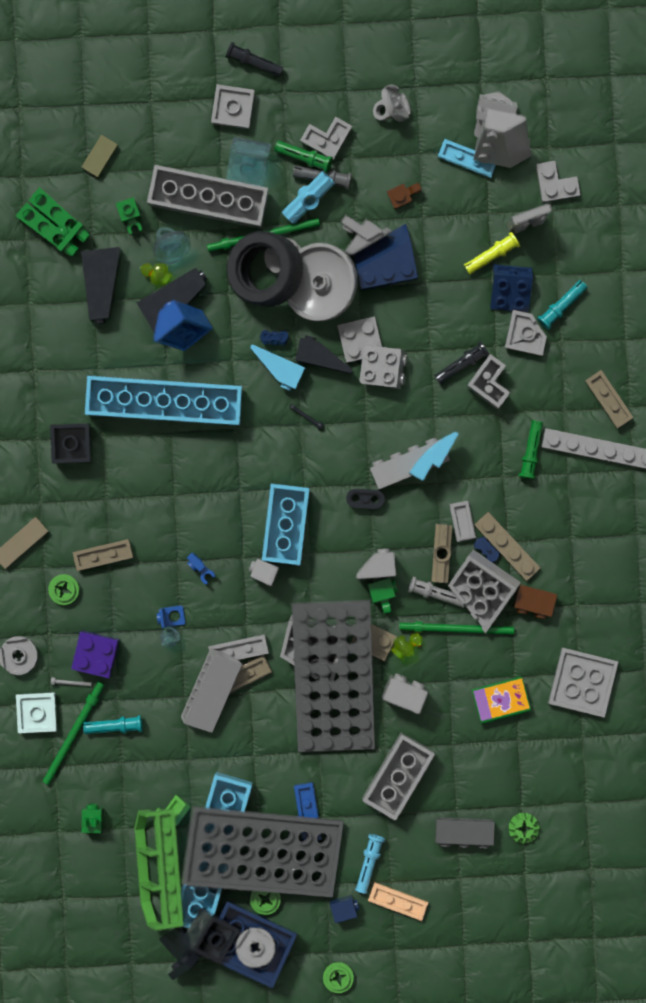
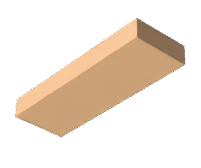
[368,882,428,921]

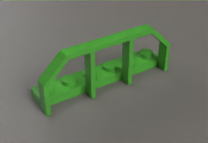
[134,809,183,930]

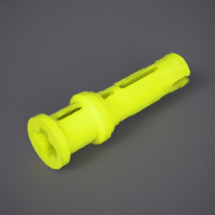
[464,232,520,275]

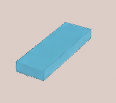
[437,139,496,178]

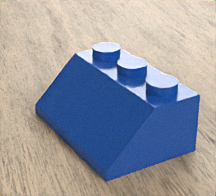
[154,300,213,351]

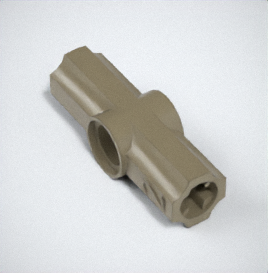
[431,524,452,583]

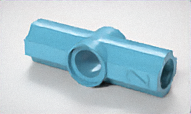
[282,171,335,224]

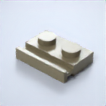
[351,624,397,661]

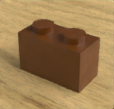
[513,584,557,619]

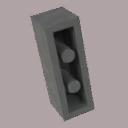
[435,817,495,848]

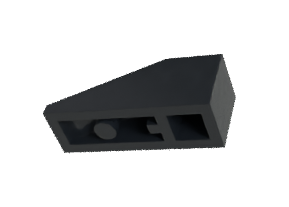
[295,335,352,374]

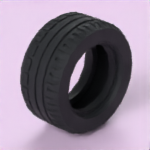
[226,231,304,307]

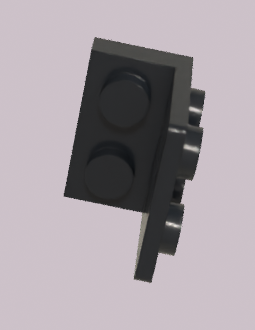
[159,927,202,980]

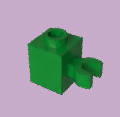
[116,197,143,235]
[368,578,398,614]
[82,804,103,833]

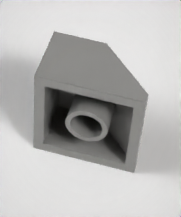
[356,548,396,579]

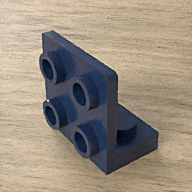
[490,265,533,312]

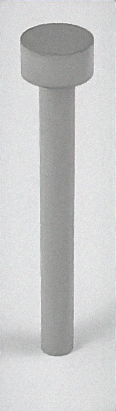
[51,677,92,686]

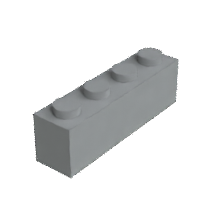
[370,437,450,489]

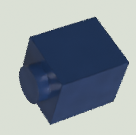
[330,895,360,923]

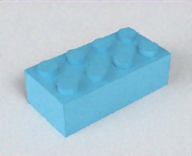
[262,484,309,565]

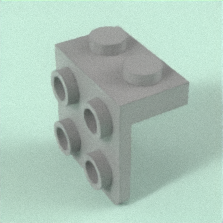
[359,346,408,390]

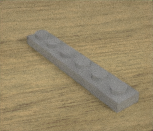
[541,428,646,469]

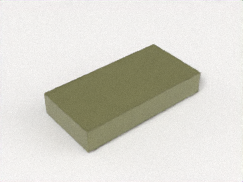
[82,135,118,178]

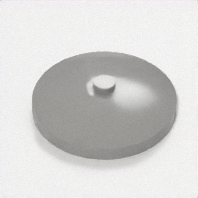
[287,243,357,321]

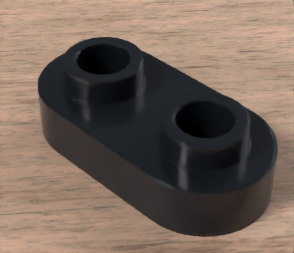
[346,489,385,509]

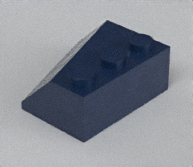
[354,224,418,291]

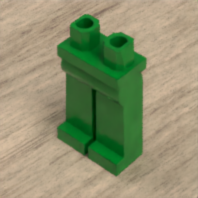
[16,187,90,257]

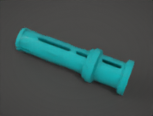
[537,280,588,330]
[83,715,143,735]

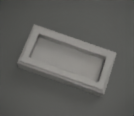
[449,501,476,542]

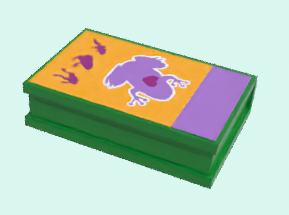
[471,676,531,724]

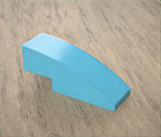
[409,432,458,481]

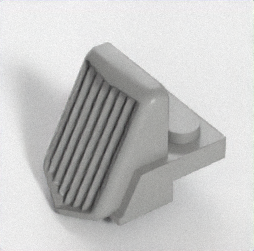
[474,92,517,137]
[341,215,392,255]

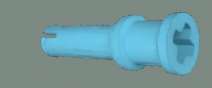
[355,834,385,894]

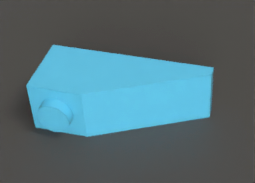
[251,344,305,391]

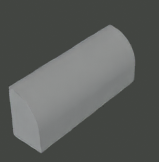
[181,648,242,733]

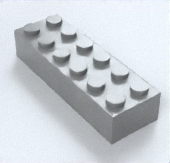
[147,165,269,229]

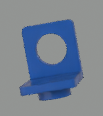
[157,605,185,628]

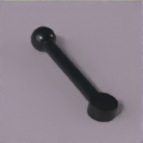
[289,404,324,430]

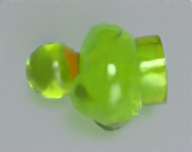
[141,263,173,286]
[391,633,422,660]

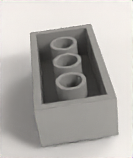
[362,732,435,821]

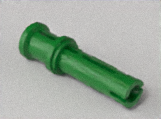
[274,140,333,173]
[518,420,543,479]

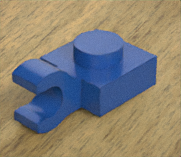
[187,552,215,584]

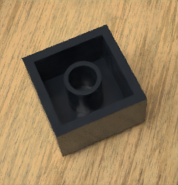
[50,423,93,464]

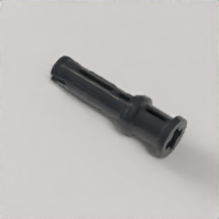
[225,42,284,78]
[434,341,490,385]

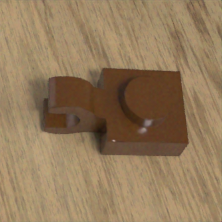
[387,182,422,210]

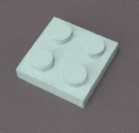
[16,692,57,733]

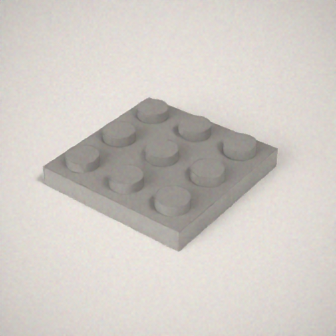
[548,647,618,718]

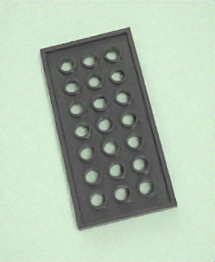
[292,600,375,752]
[182,806,344,897]

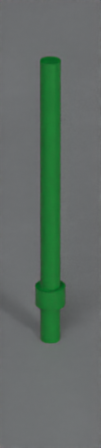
[207,218,320,252]
[399,621,514,635]
[42,681,105,785]

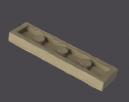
[474,512,540,581]

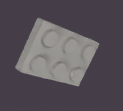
[507,204,551,234]

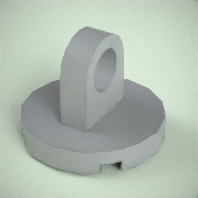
[373,84,411,122]

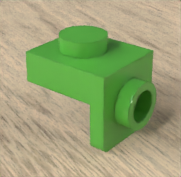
[156,795,191,826]

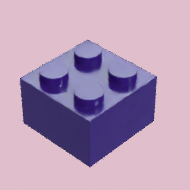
[71,630,120,678]

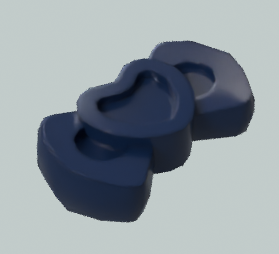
[260,330,289,345]
[474,537,500,563]

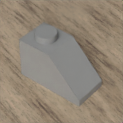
[249,558,279,585]

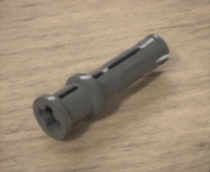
[293,165,352,190]

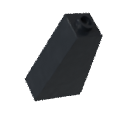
[81,247,122,325]
[136,268,208,334]

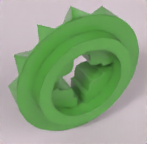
[48,574,79,605]
[509,813,540,844]
[250,891,281,915]
[323,962,354,993]

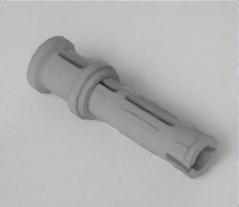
[408,576,465,608]

